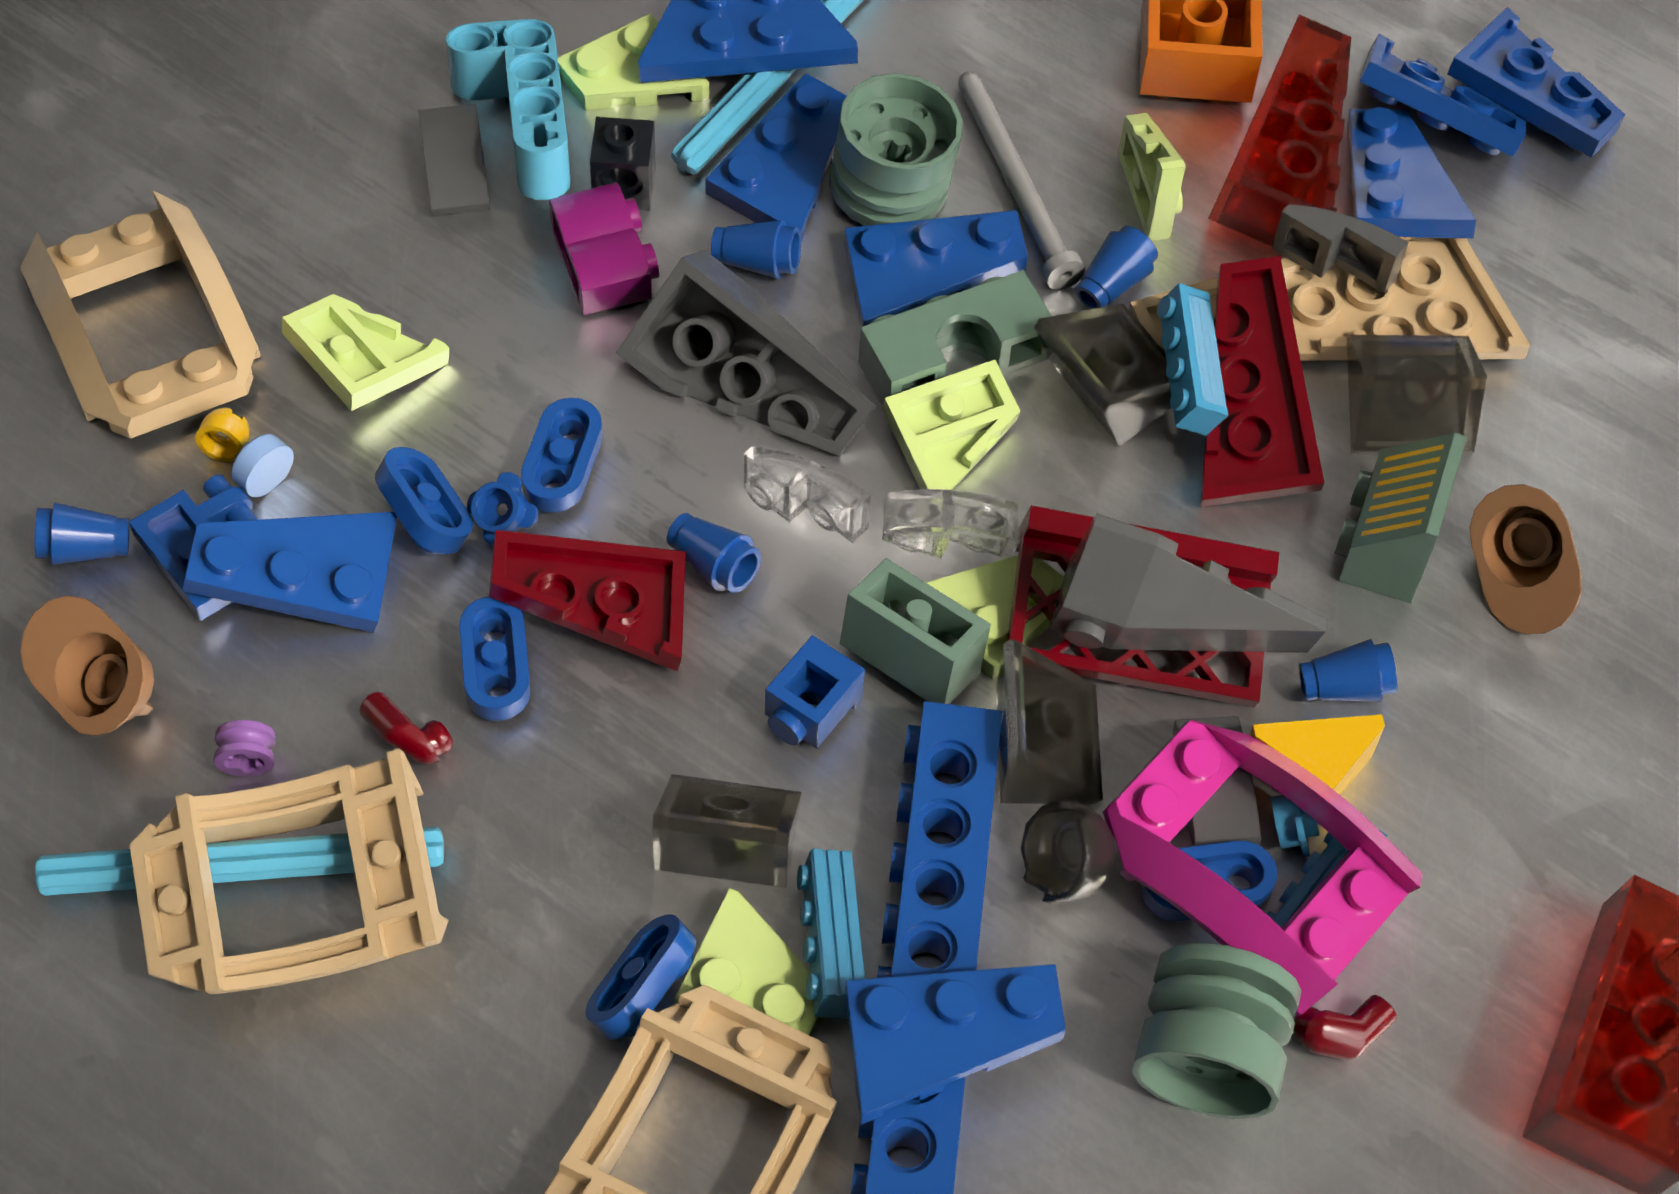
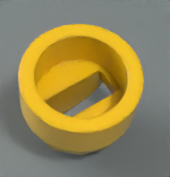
[195,407,250,462]

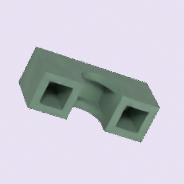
[858,270,1056,406]

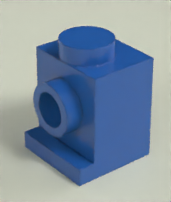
[765,635,865,749]

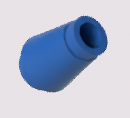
[711,220,801,279]
[1074,225,1158,312]
[35,502,130,566]
[666,513,761,593]
[1299,639,1398,702]

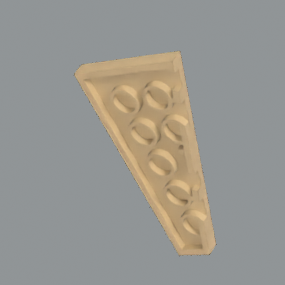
[1127,237,1530,362]

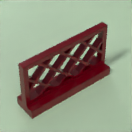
[1004,505,1279,708]

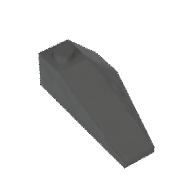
[616,250,876,456]
[1049,513,1329,653]

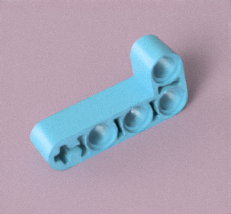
[446,19,571,200]

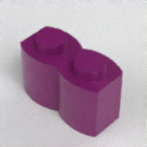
[549,182,660,316]

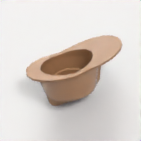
[1469,484,1582,634]
[20,596,155,736]

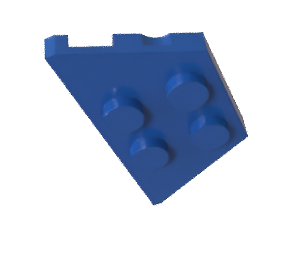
[638,0,858,83]

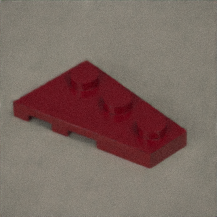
[489,530,686,672]

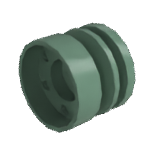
[829,73,963,226]
[1131,943,1302,1119]

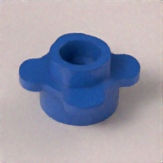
[467,472,539,546]

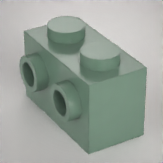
[839,558,991,704]

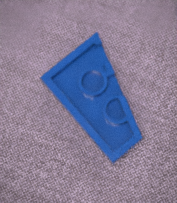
[1447,7,1625,158]
[1359,33,1526,157]
[705,73,847,242]
[1347,107,1476,239]
[844,210,1028,327]
[182,512,397,633]
[845,964,1066,1125]

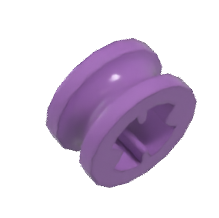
[213,720,276,777]

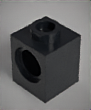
[590,116,656,211]

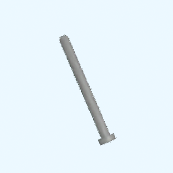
[958,71,1086,290]

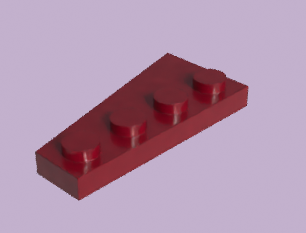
[1200,256,1325,508]

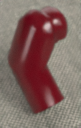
[359,692,453,765]
[1293,995,1397,1060]

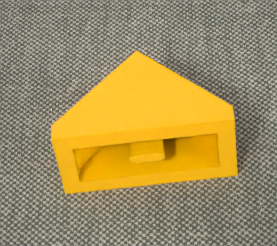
[1250,714,1385,795]

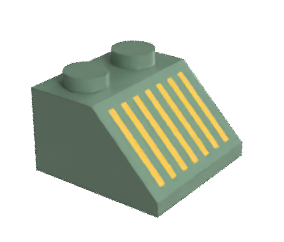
[1334,433,1467,603]

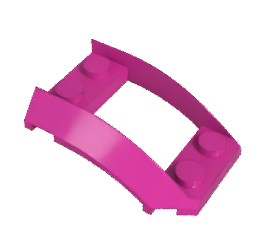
[1102,719,1423,1017]

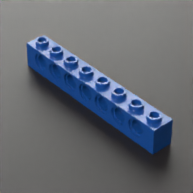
[851,701,1003,1194]

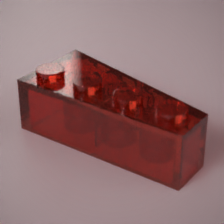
[1208,14,1351,247]
[1522,874,1679,1194]

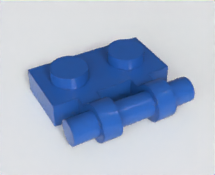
[129,474,258,621]

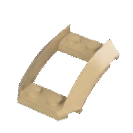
[19,190,261,439]
[129,748,449,994]
[543,985,837,1194]

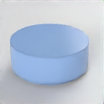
[231,434,294,498]

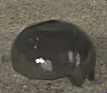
[1020,798,1116,904]

